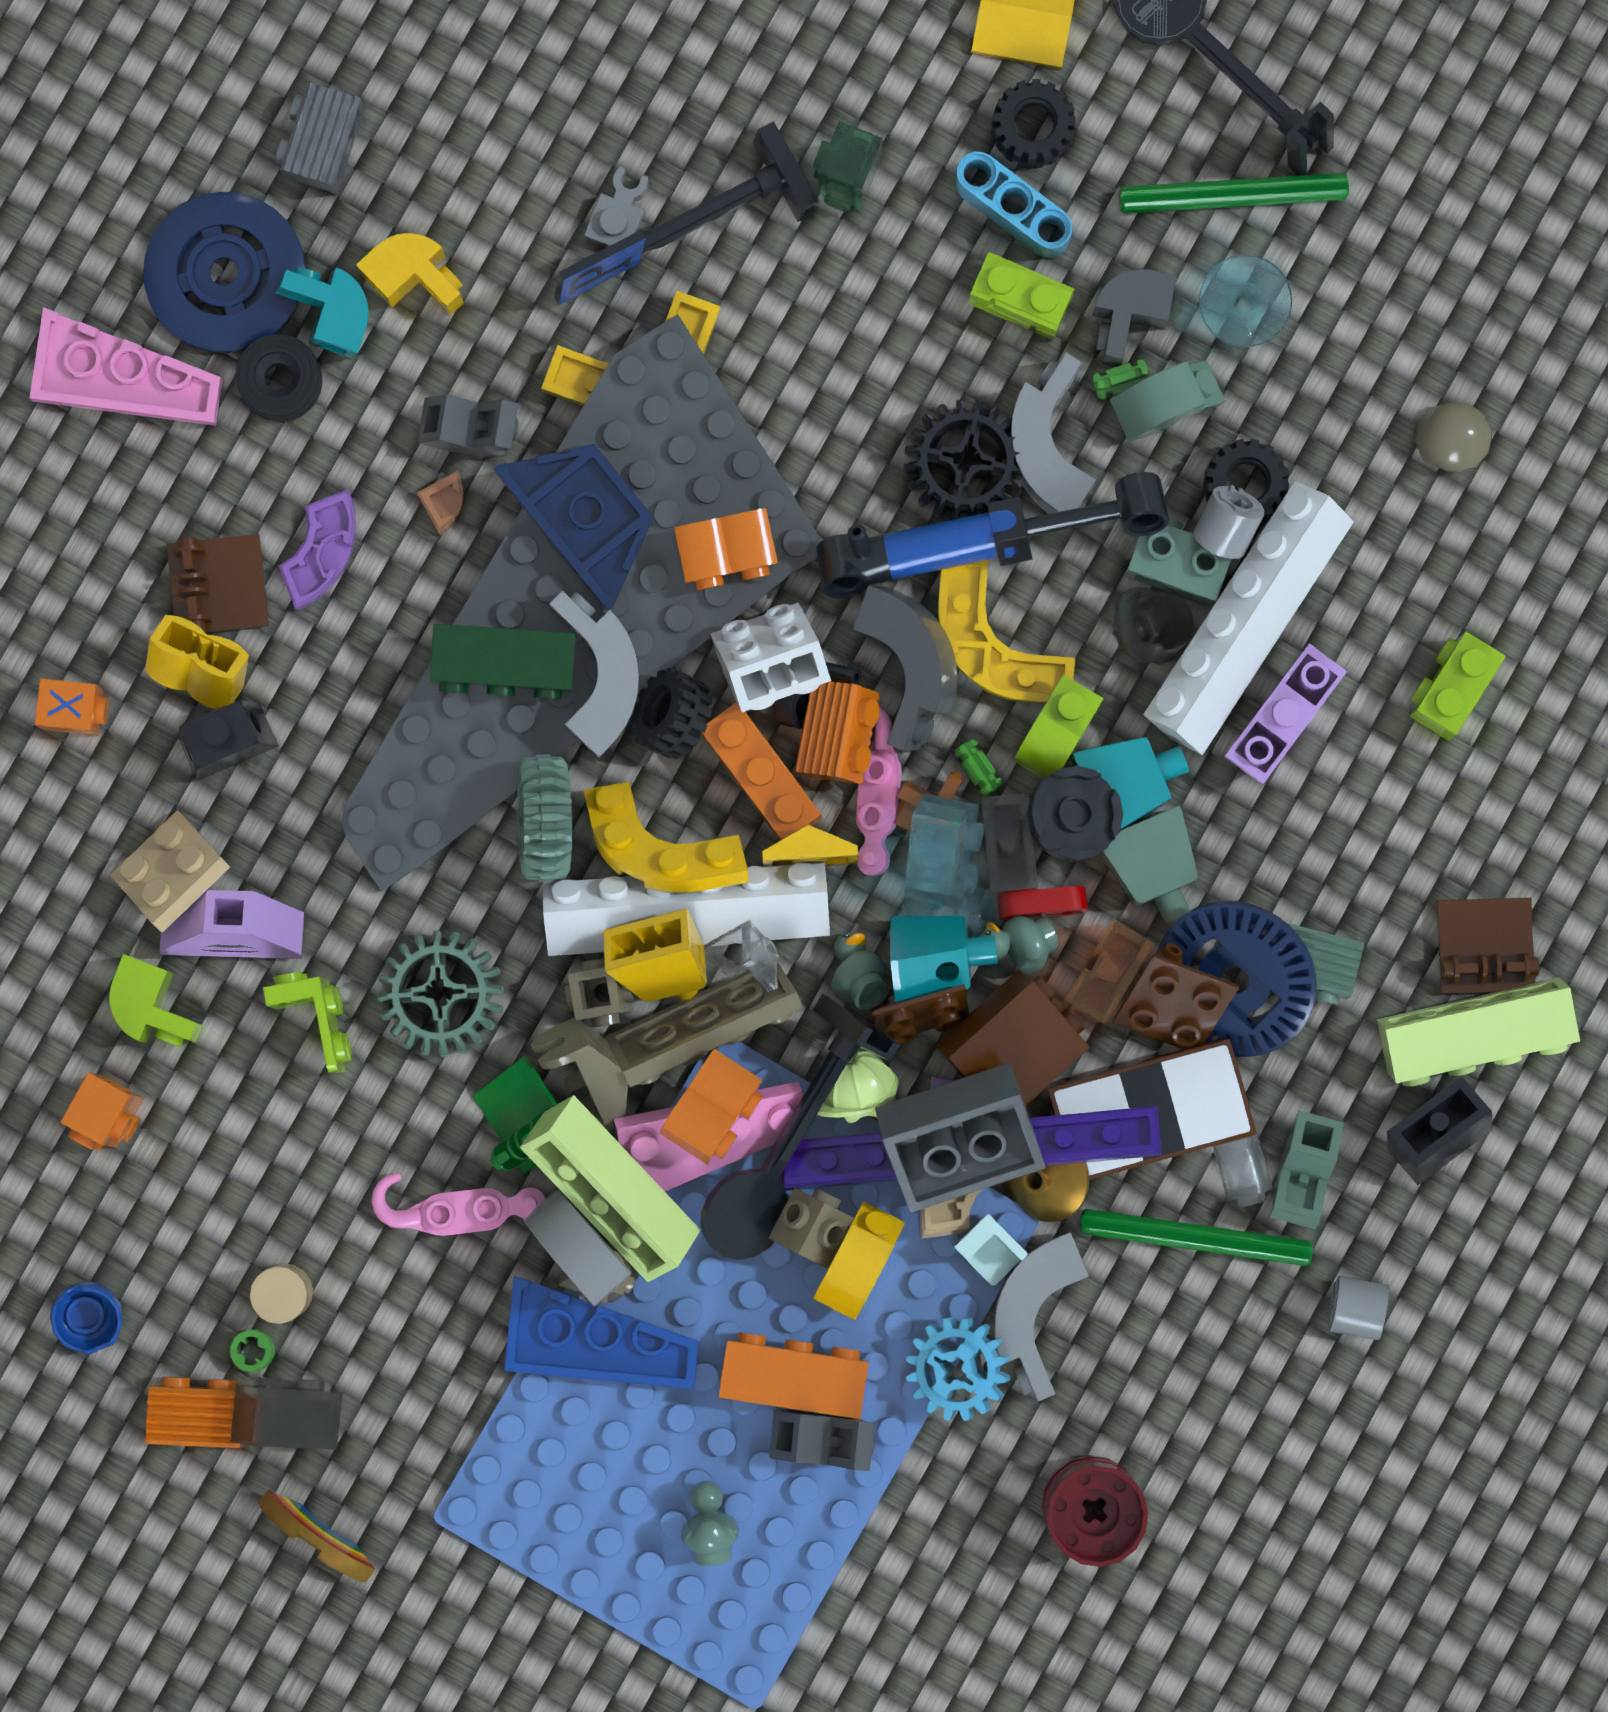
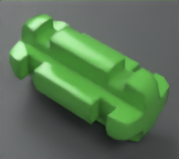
[1092,359,1150,400]
[955,739,1002,796]

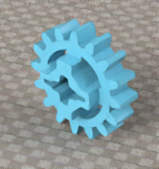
[906,1316,1011,1421]

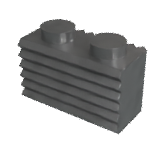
[276,82,365,194]

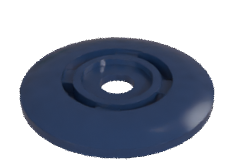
[143,192,306,353]
[1158,901,1317,1057]

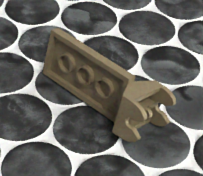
[531,958,803,1131]

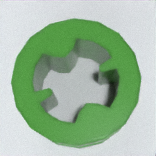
[230,1329,275,1372]

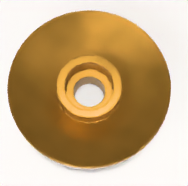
[1005,1162,1090,1222]

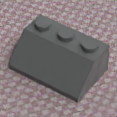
[875,1062,1046,1213]

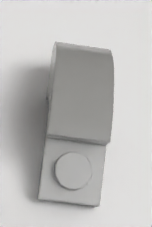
[1010,352,1096,514]
[549,591,639,758]
[523,1188,632,1306]
[993,1232,1089,1401]

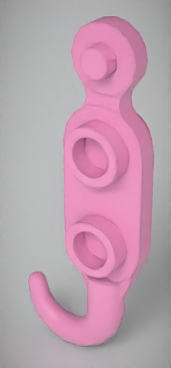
[856,706,902,876]
[371,1173,546,1236]

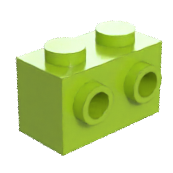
[1409,631,1506,741]

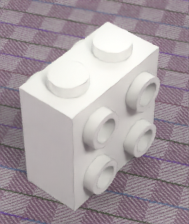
[710,603,831,712]

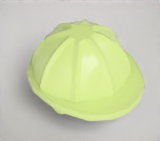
[817,1051,899,1123]

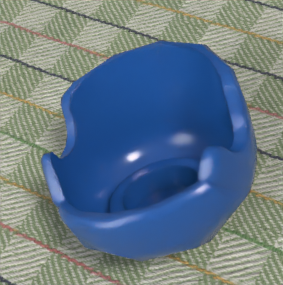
[50,1282,124,1354]

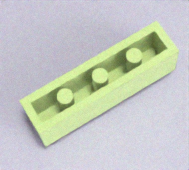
[1377,978,1580,1086]
[520,1095,701,1282]

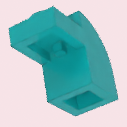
[275,267,369,359]

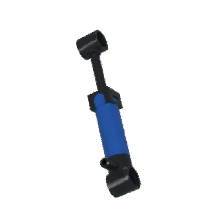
[816,471,1169,599]

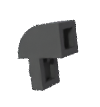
[1092,269,1177,367]
[417,394,518,457]
[769,1410,875,1471]

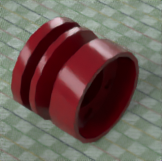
[1042,1455,1148,1567]

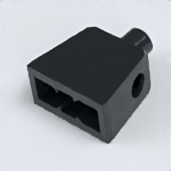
[178,700,279,781]

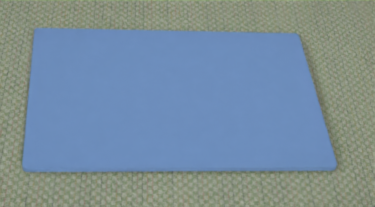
[434,1042,1039,1709]

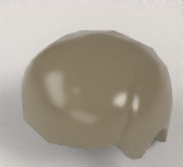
[1415,402,1493,472]

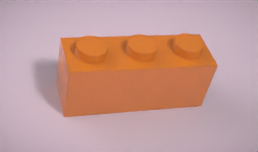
[700,702,822,841]
[718,1332,869,1419]

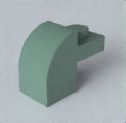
[1110,360,1226,442]
[1270,1110,1344,1230]

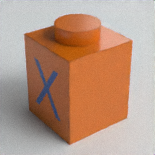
[35,678,109,736]

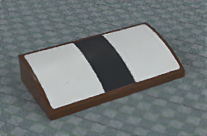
[1047,1037,1256,1180]

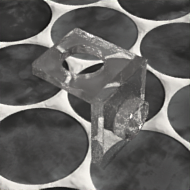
[704,920,779,993]

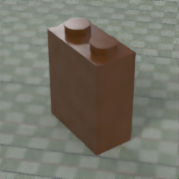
[935,970,1090,1105]

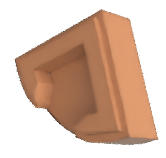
[417,471,464,535]

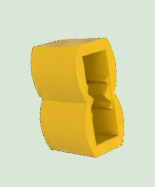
[145,615,249,710]

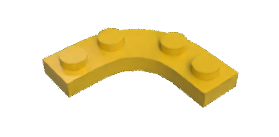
[541,291,721,406]
[938,560,1075,704]
[584,781,749,893]

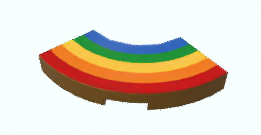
[258,1490,375,1582]

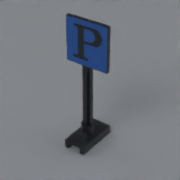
[554,121,819,305]

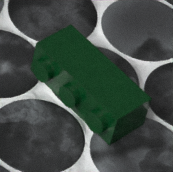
[430,624,575,700]

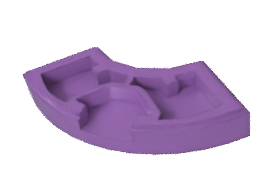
[279,489,356,611]

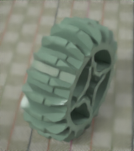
[517,754,572,882]
[377,930,505,1058]

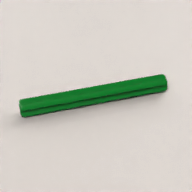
[1119,173,1349,214]
[1079,1209,1313,1266]

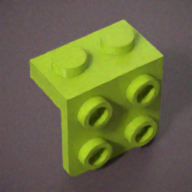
[263,972,352,1073]

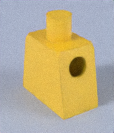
[603,909,707,1002]

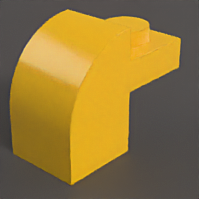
[356,233,464,315]
[813,1201,905,1320]

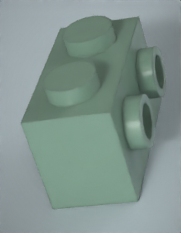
[1125,517,1231,608]

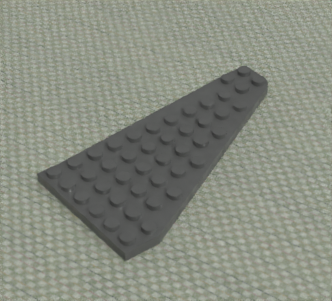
[343,314,822,891]

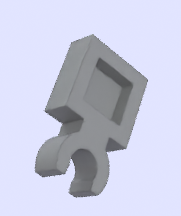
[584,166,649,248]

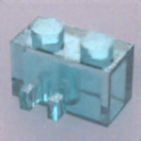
[904,794,984,909]

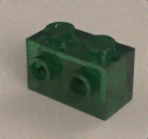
[813,121,883,212]

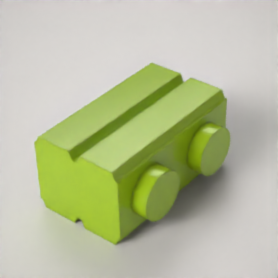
[969,252,1074,340]

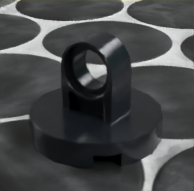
[1027,766,1123,862]

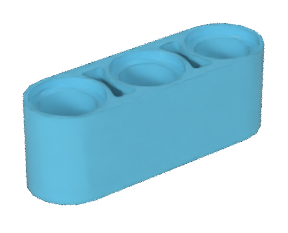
[955,151,1072,258]

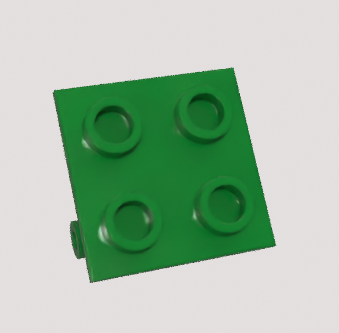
[473,1056,557,1174]

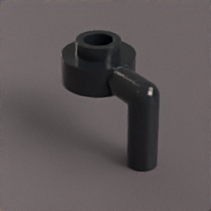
[773,662,862,729]

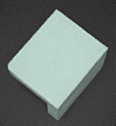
[953,1214,1028,1286]

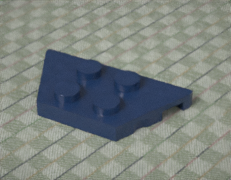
[493,444,654,611]

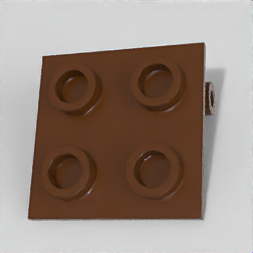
[167,534,269,633]
[1437,897,1539,994]
[1112,943,1239,1049]
[870,984,969,1044]

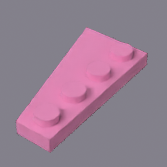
[29,307,223,426]
[613,1082,803,1191]

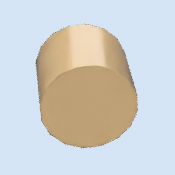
[250,1264,313,1324]

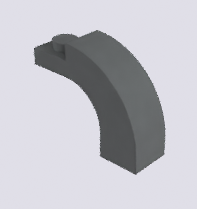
[853,585,958,751]

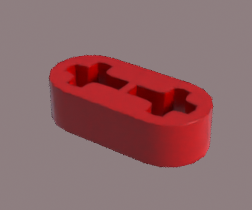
[997,886,1088,921]

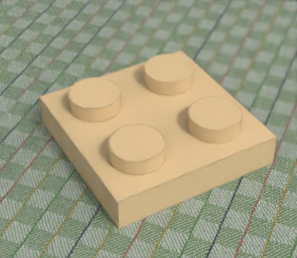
[110,810,230,933]

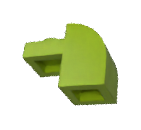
[1013,675,1104,779]
[109,954,203,1047]

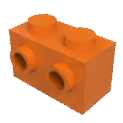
[60,1072,144,1151]

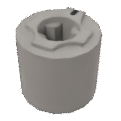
[1193,485,1265,559]
[1328,1276,1389,1340]

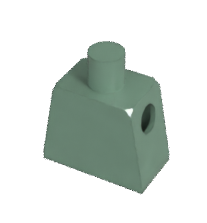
[1100,805,1199,925]

